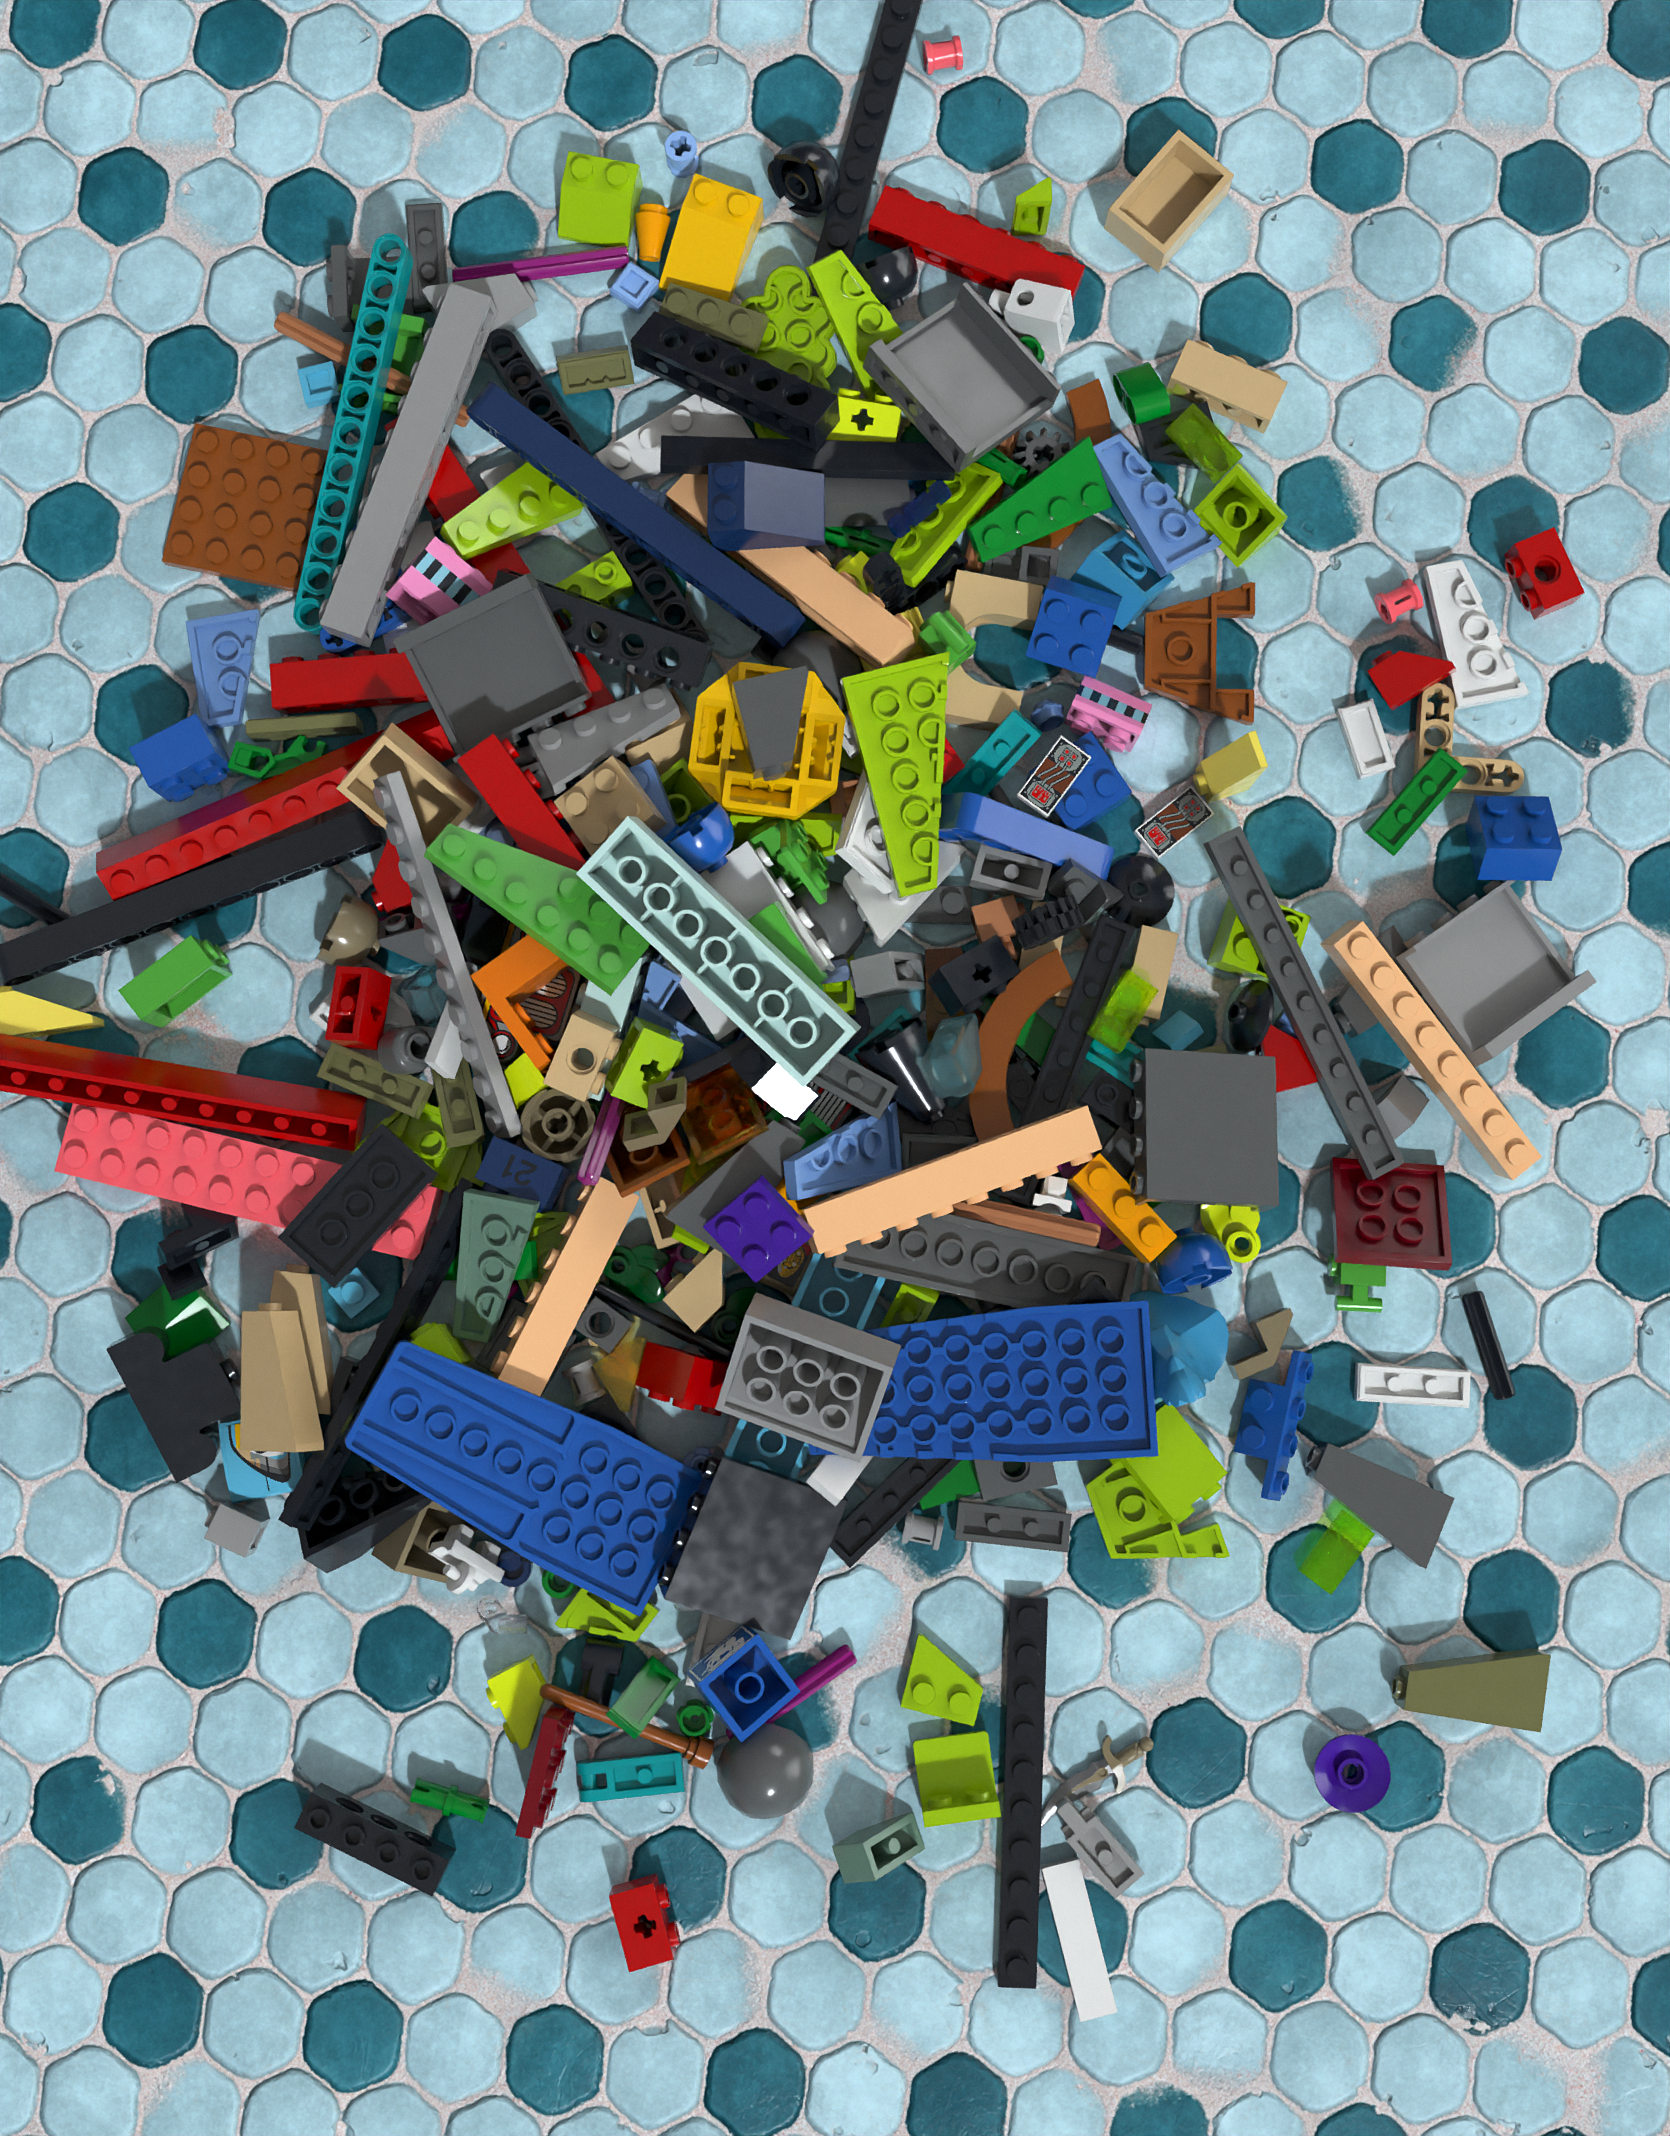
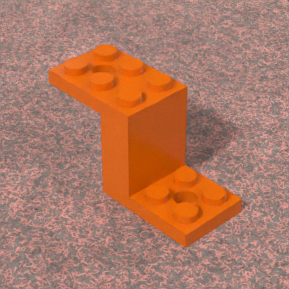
[470,935,571,1075]

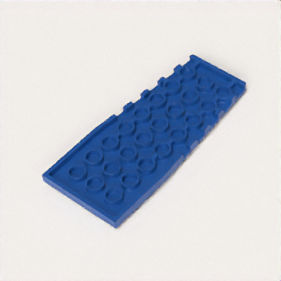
[809,1300,1158,1462]

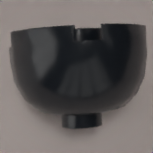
[767,139,841,218]
[854,246,918,311]

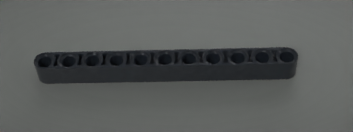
[485,329,712,664]
[0,809,384,986]

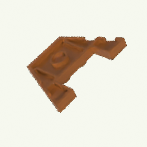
[1143,582,1255,725]

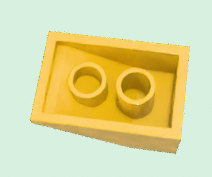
[658,173,764,302]

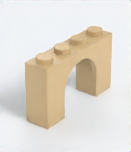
[943,569,1043,732]
[1014,900,1179,1028]

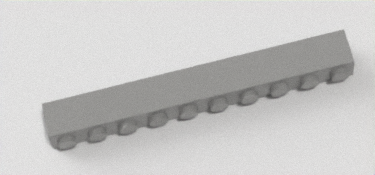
[319,283,498,648]

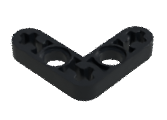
[863,546,968,615]

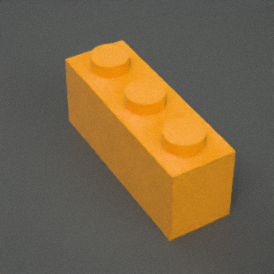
[1067,1153,1178,1263]

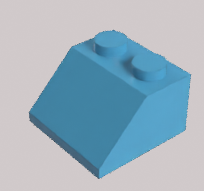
[1070,530,1175,630]

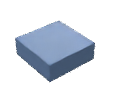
[609,261,659,314]

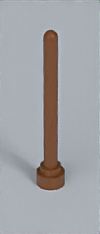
[539,1684,714,1770]

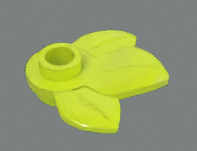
[1200,1204,1261,1263]

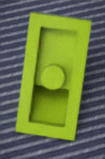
[879,1282,941,1328]

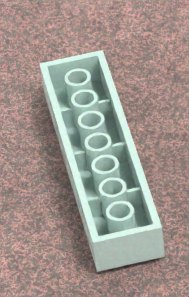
[576,816,861,1088]

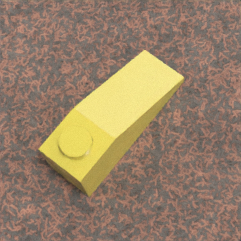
[1193,731,1268,804]
[0,986,105,1039]

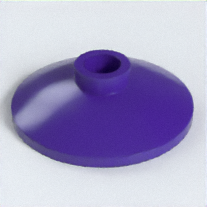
[1314,1734,1391,1813]

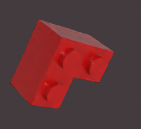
[635,1341,729,1416]

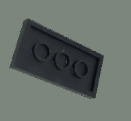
[278,1123,440,1288]

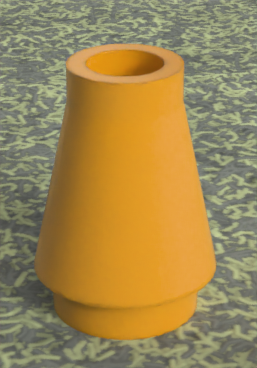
[635,203,671,262]

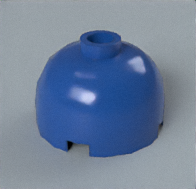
[662,802,735,873]
[1155,1227,1233,1294]

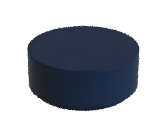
[496,1548,533,1587]

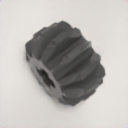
[1011,427,1071,482]

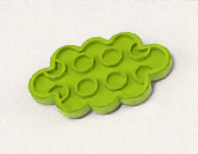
[735,265,837,439]

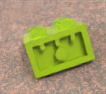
[913,1730,1001,1828]

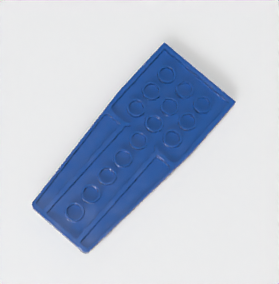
[344,1340,703,1617]

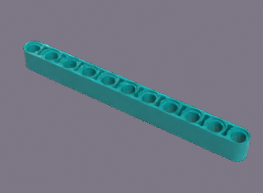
[293,233,413,636]

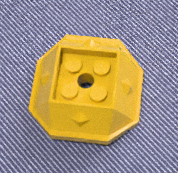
[688,661,846,820]

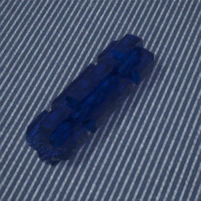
[887,480,952,538]

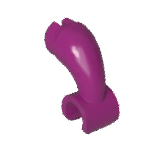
[656,1243,694,1288]

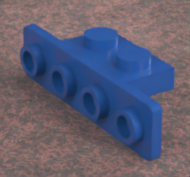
[1234,1350,1314,1501]

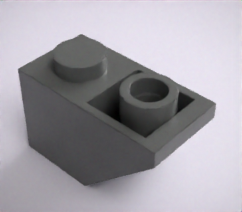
[378,902,460,967]

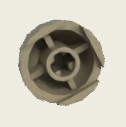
[316,892,380,967]
[521,1088,597,1163]

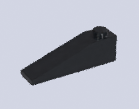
[290,1470,433,1573]

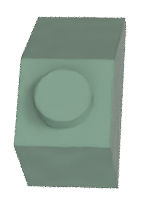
[832,1812,925,1884]

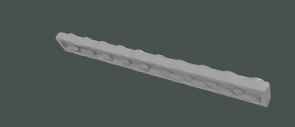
[373,771,523,1138]

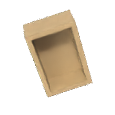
[1104,129,1234,273]
[336,722,479,848]

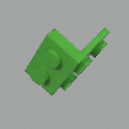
[748,818,829,905]

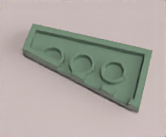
[452,1188,540,1343]

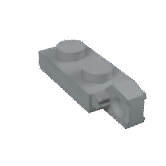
[1054,1795,1145,1899]

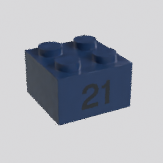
[475,1136,572,1214]

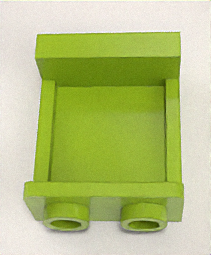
[1109,1403,1228,1525]

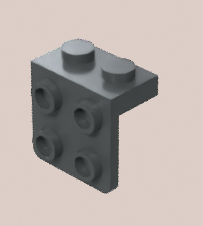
[326,245,414,332]

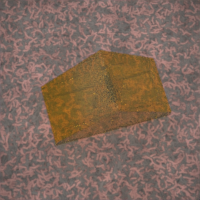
[593,1336,648,1412]

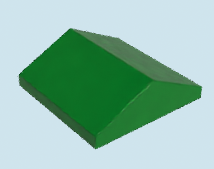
[125,1284,231,1356]

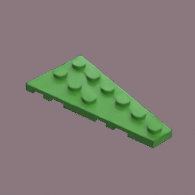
[424,823,651,996]

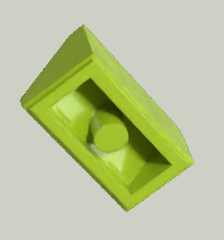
[1010,177,1052,236]

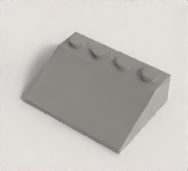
[715,1293,902,1462]

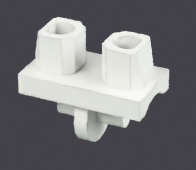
[1028,1176,1072,1237]
[428,1524,505,1595]

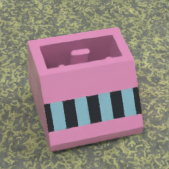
[385,536,493,625]
[1064,675,1152,753]

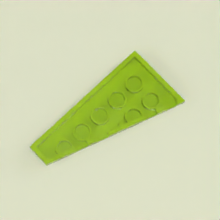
[840,651,950,899]

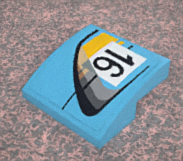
[218,1420,305,1504]

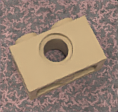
[543,1009,622,1102]

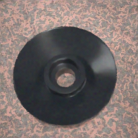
[1106,856,1175,929]
[1228,980,1274,1053]

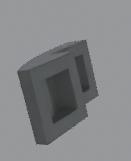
[984,546,1059,588]

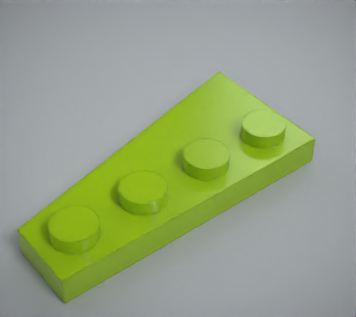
[440,462,584,561]

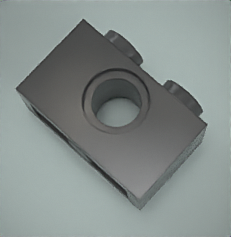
[973,1459,1058,1501]

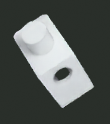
[988,279,1075,355]

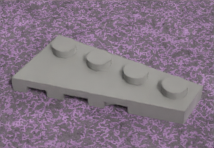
[527,683,681,796]

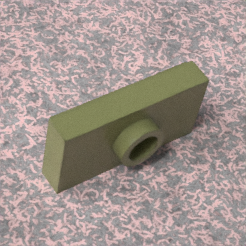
[556,345,635,395]

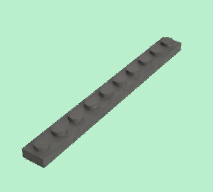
[1203,826,1405,1180]

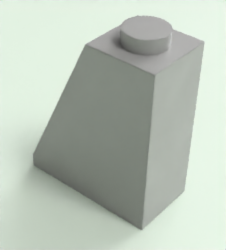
[422,273,538,351]

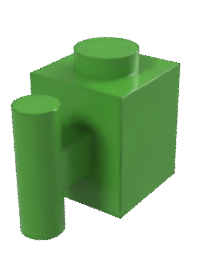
[918,610,977,676]
[1327,1254,1386,1313]

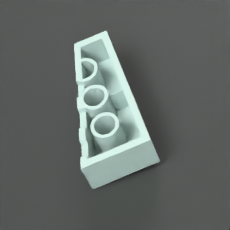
[576,948,655,1101]

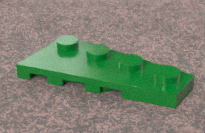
[966,436,1113,563]

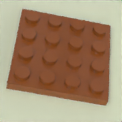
[162,423,328,593]

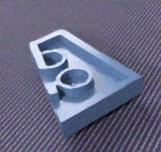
[185,609,261,729]

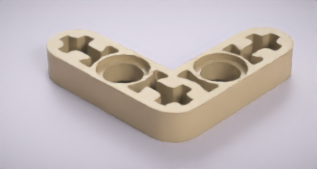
[1414,683,1524,796]

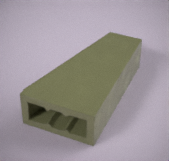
[1391,1648,1551,1733]

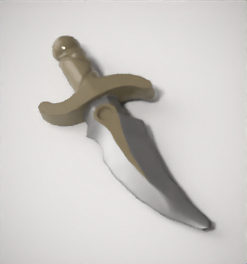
[1041,1735,1154,1827]

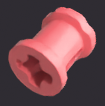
[922,35,963,75]
[1374,578,1423,624]

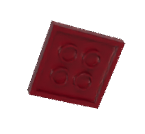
[1329,1157,1452,1271]
[515,1703,576,1839]

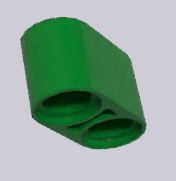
[1112,362,1171,426]

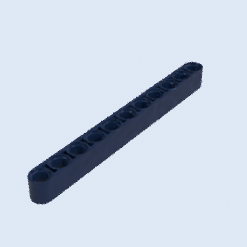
[466,382,806,650]

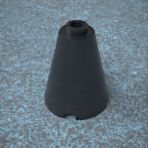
[854,1016,948,1124]

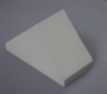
[1376,1075,1430,1140]

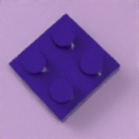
[703,1174,814,1283]

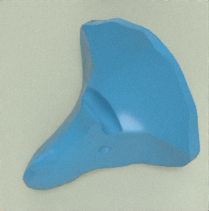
[1129,1290,1229,1407]

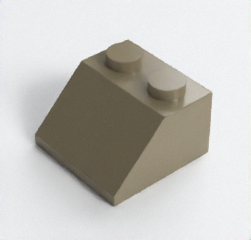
[371,1501,477,1583]

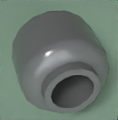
[377,1025,432,1075]

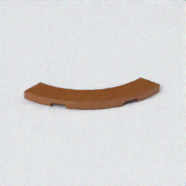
[1018,379,1111,549]
[968,948,1073,1142]

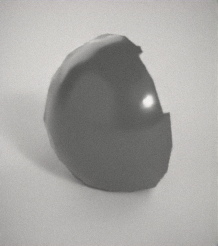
[772,629,864,713]
[790,880,867,961]
[717,1723,814,1819]

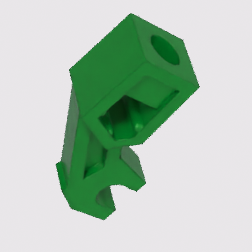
[227,735,328,782]

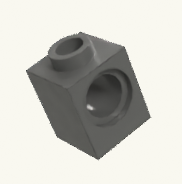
[575,1296,635,1354]

